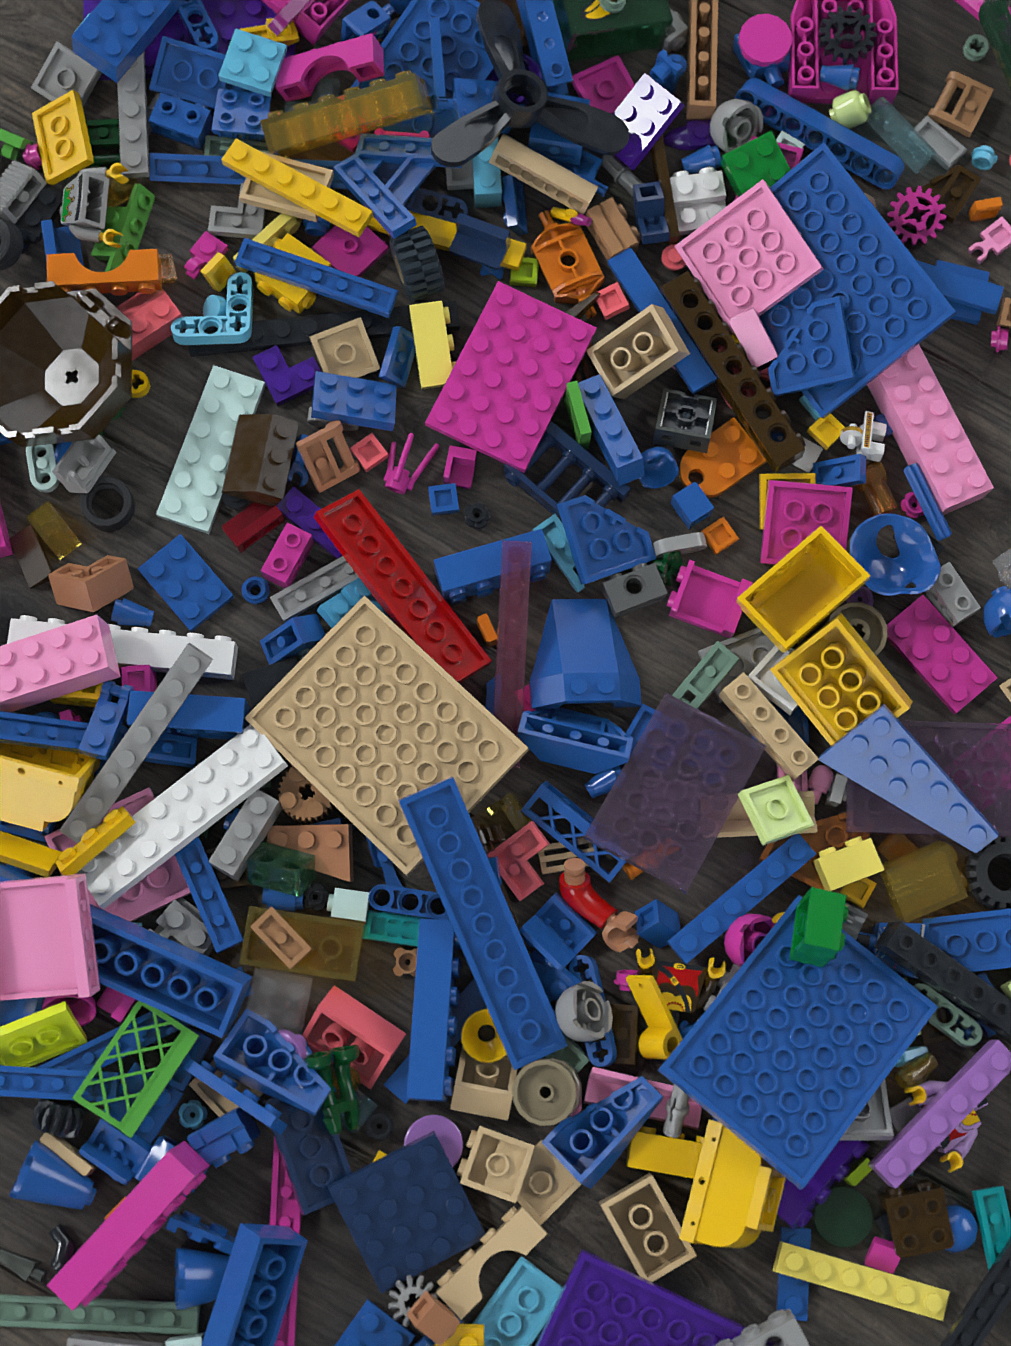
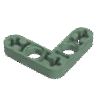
[913,983,982,1048]

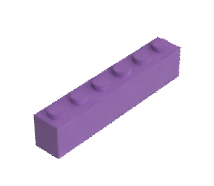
[868,1040,1011,1188]

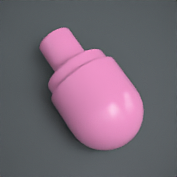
[808,765,834,805]

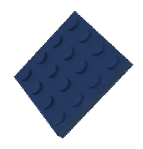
[328,1131,485,1293]

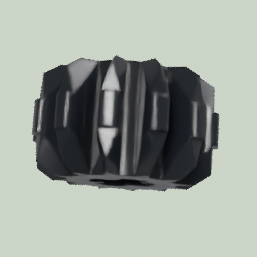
[32,1099,85,1139]

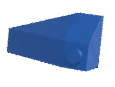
[214,1008,331,1115]
[541,1076,664,1189]

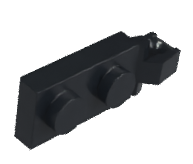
[15,183,63,254]

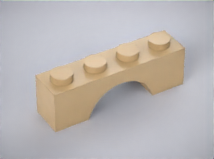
[436,1205,547,1319]

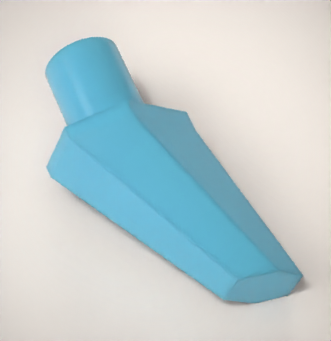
[895,1046,928,1068]

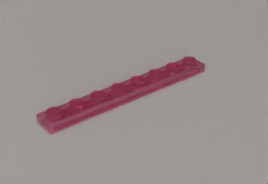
[493,540,532,768]

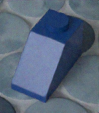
[260,614,325,665]

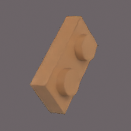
[250,906,312,970]

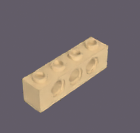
[719,672,818,781]

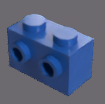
[149,93,213,150]

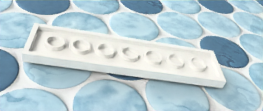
[78,724,288,909]

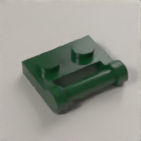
[84,119,121,169]

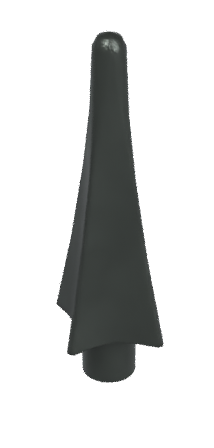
[0,1248,47,1282]

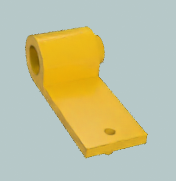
[625,975,682,1060]

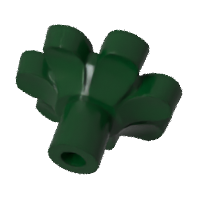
[653,551,682,587]

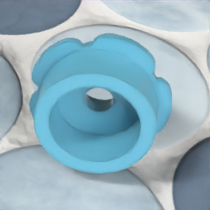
[971,145,998,170]

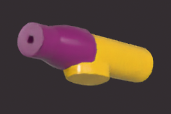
[549,207,592,226]

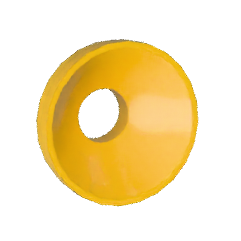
[461,1009,507,1063]

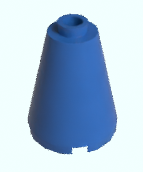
[9,1140,97,1210]
[174,1247,230,1310]

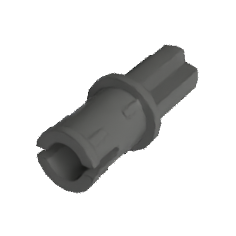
[601,155,644,197]

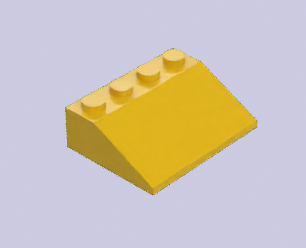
[770,613,913,746]

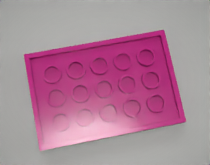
[425,281,597,473]

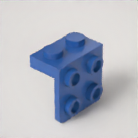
[519,892,598,970]

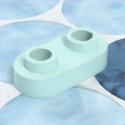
[26,444,60,493]

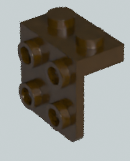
[878,1179,954,1258]

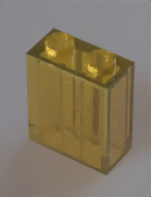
[880,840,968,923]

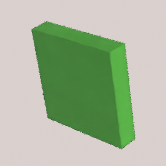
[564,381,592,450]

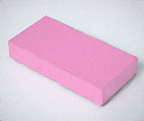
[729,307,778,368]

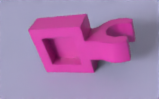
[184,231,228,280]

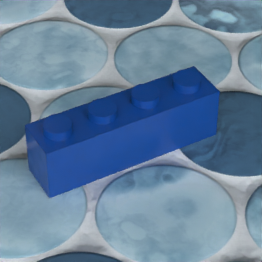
[578,374,645,486]

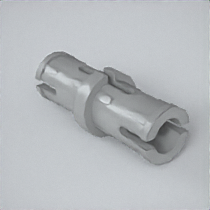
[663,1084,690,1138]

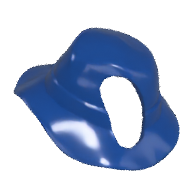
[850,514,941,596]

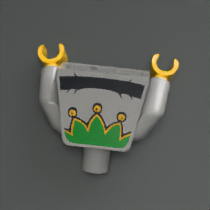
[60,163,129,248]

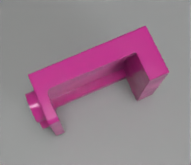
[666,560,753,638]

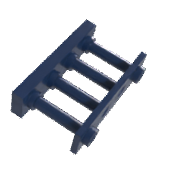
[504,421,631,522]

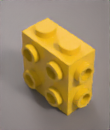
[254,233,331,314]

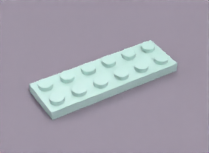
[156,365,266,534]

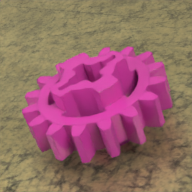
[887,186,946,246]

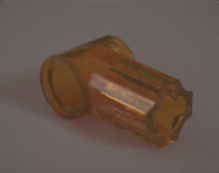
[855,461,898,516]

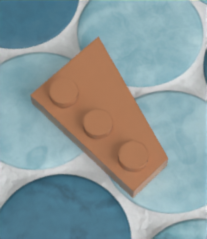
[267,824,354,882]

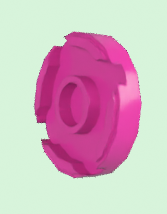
[738,14,792,67]

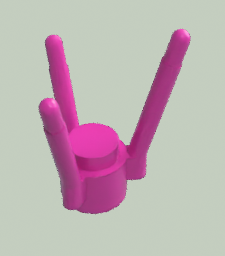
[383,433,439,494]

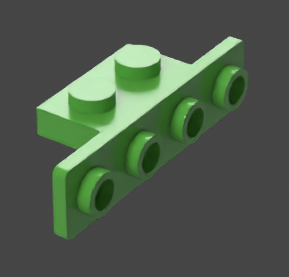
[91,184,155,272]

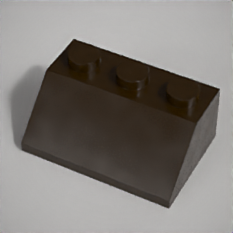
[221,414,299,507]

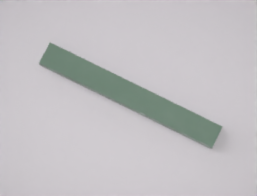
[0,1294,201,1335]

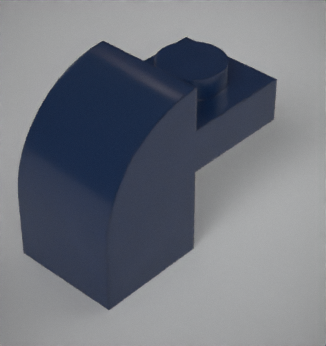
[633,181,669,244]

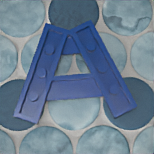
[333,133,463,239]

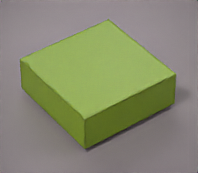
[510,257,538,287]
[844,1156,872,1186]

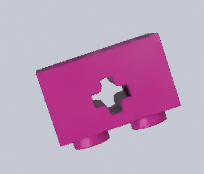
[261,522,314,589]

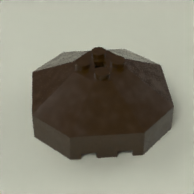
[0,281,132,447]

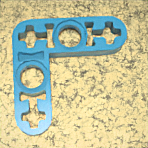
[171,272,254,345]

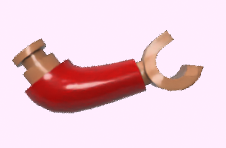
[559,858,640,952]

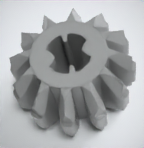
[388,1275,439,1327]

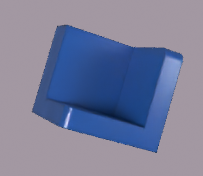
[670,482,714,529]
[635,899,681,948]

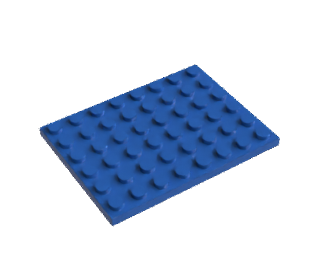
[759,142,957,419]
[658,895,938,1190]

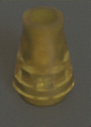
[894,1052,938,1093]

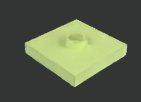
[738,775,814,845]

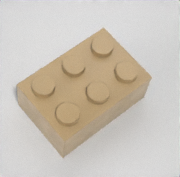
[586,304,690,399]
[599,1173,697,1282]

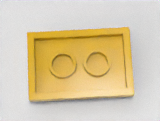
[32,90,94,186]

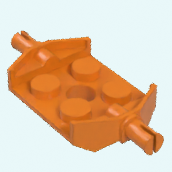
[531,210,605,319]

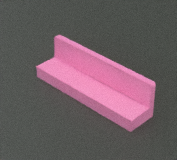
[583,1067,702,1130]

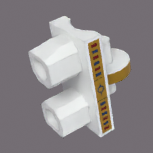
[840,411,887,462]

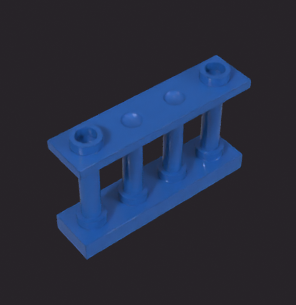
[516,0,573,95]

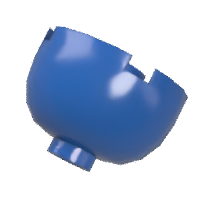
[982,586,1011,638]

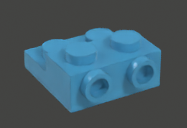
[317,578,394,628]

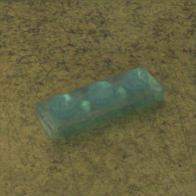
[866,96,937,173]

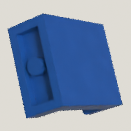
[528,92,590,165]

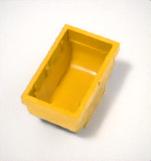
[736,526,870,653]
[0,743,101,831]
[679,1119,786,1249]

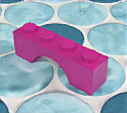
[275,33,384,102]

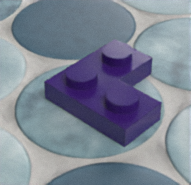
[253,345,321,406]

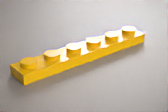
[221,139,374,237]

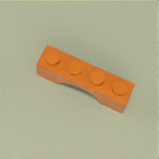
[47,249,162,296]

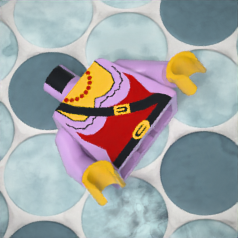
[904,1080,988,1173]

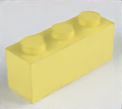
[409,301,456,390]

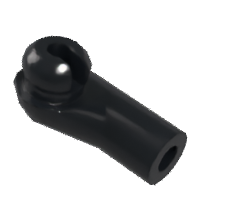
[48,1224,76,1272]

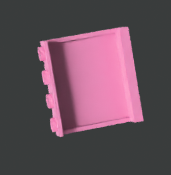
[0,874,100,1001]

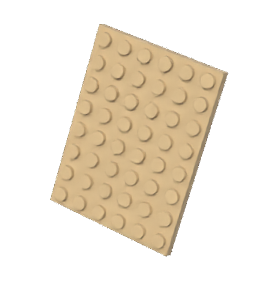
[245,596,529,876]

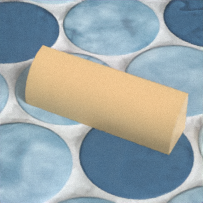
[489,134,598,214]

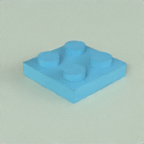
[219,28,287,97]

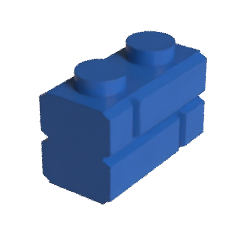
[187,1107,260,1168]

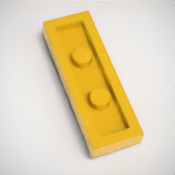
[55,806,136,876]

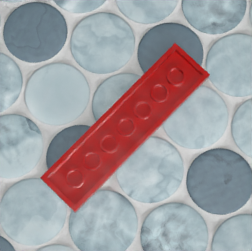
[313,489,492,683]

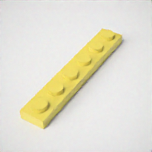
[772,1241,950,1321]

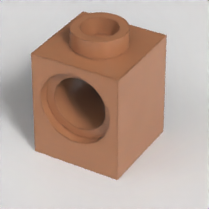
[406,1290,460,1346]

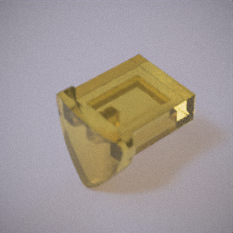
[485,793,532,831]

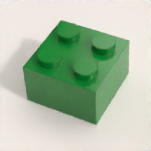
[721,131,791,198]
[789,887,849,967]

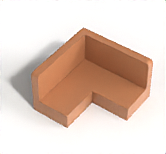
[48,555,134,612]

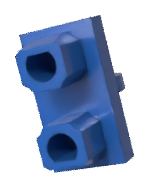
[650,49,687,95]

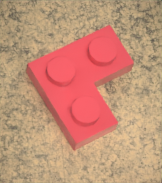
[487,821,550,901]

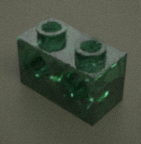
[247,841,315,897]

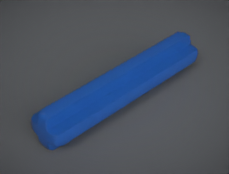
[904,463,952,541]

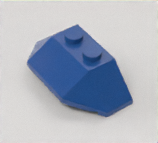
[517,708,633,774]

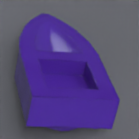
[663,119,716,150]

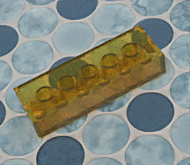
[260,71,433,158]

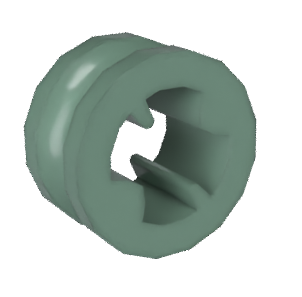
[963,35,989,61]

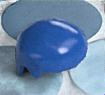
[639,447,679,489]
[945,1205,978,1253]

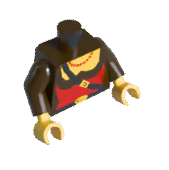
[636,949,726,1029]

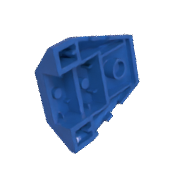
[529,599,642,710]

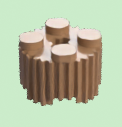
[278,767,334,824]

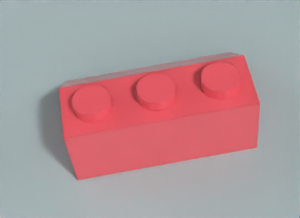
[116,289,182,361]
[302,985,406,1090]

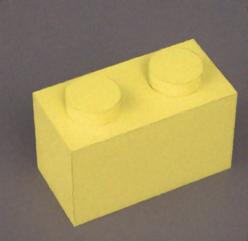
[813,836,884,891]

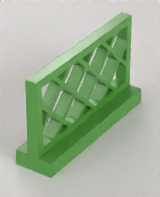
[72,1000,200,1138]

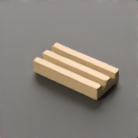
[538,837,595,875]
[40,1133,97,1176]

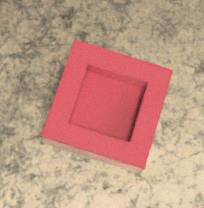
[596,282,630,320]
[350,433,389,472]

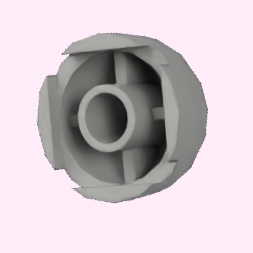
[710,99,763,153]
[556,981,613,1042]

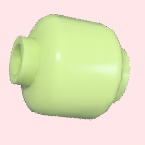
[829,90,871,129]

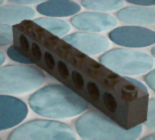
[660,271,806,474]

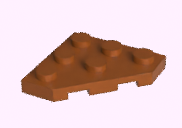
[759,811,874,893]

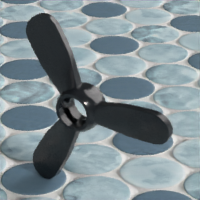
[431,0,629,167]

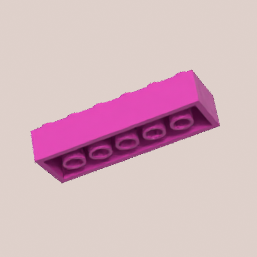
[47,1141,210,1311]

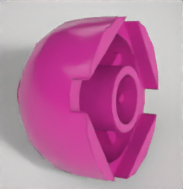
[724,914,775,967]

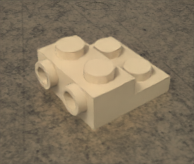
[456,1126,535,1203]

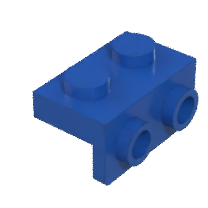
[79,1118,153,1185]

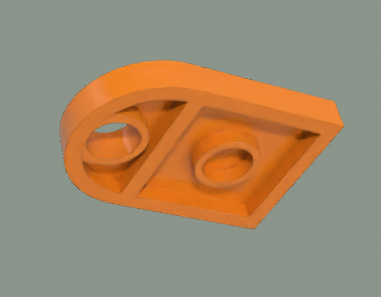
[679,417,766,498]

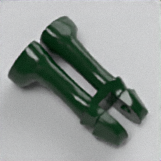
[305,1045,360,1135]

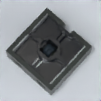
[653,388,717,453]

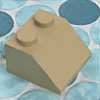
[450,1046,517,1121]

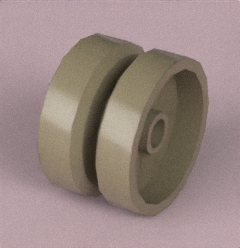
[823,602,888,656]
[512,1057,582,1126]

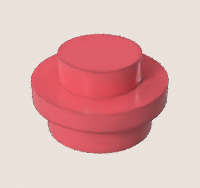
[661,244,686,271]

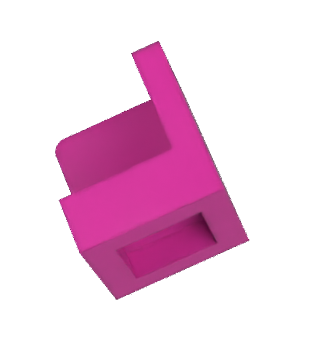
[443,445,477,489]
[121,665,157,692]
[97,986,138,1023]

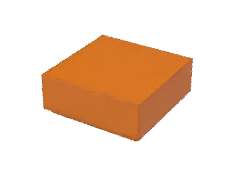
[968,197,1003,221]
[701,516,739,556]
[477,613,498,647]

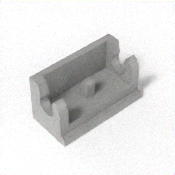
[52,435,116,493]

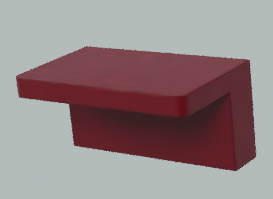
[222,502,285,553]

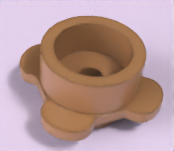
[393,948,417,977]

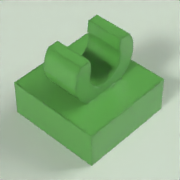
[0,129,33,161]

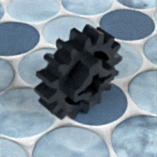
[818,5,877,65]

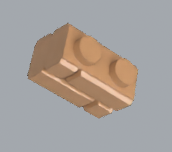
[585,198,641,261]

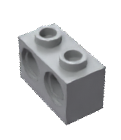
[925,562,981,627]

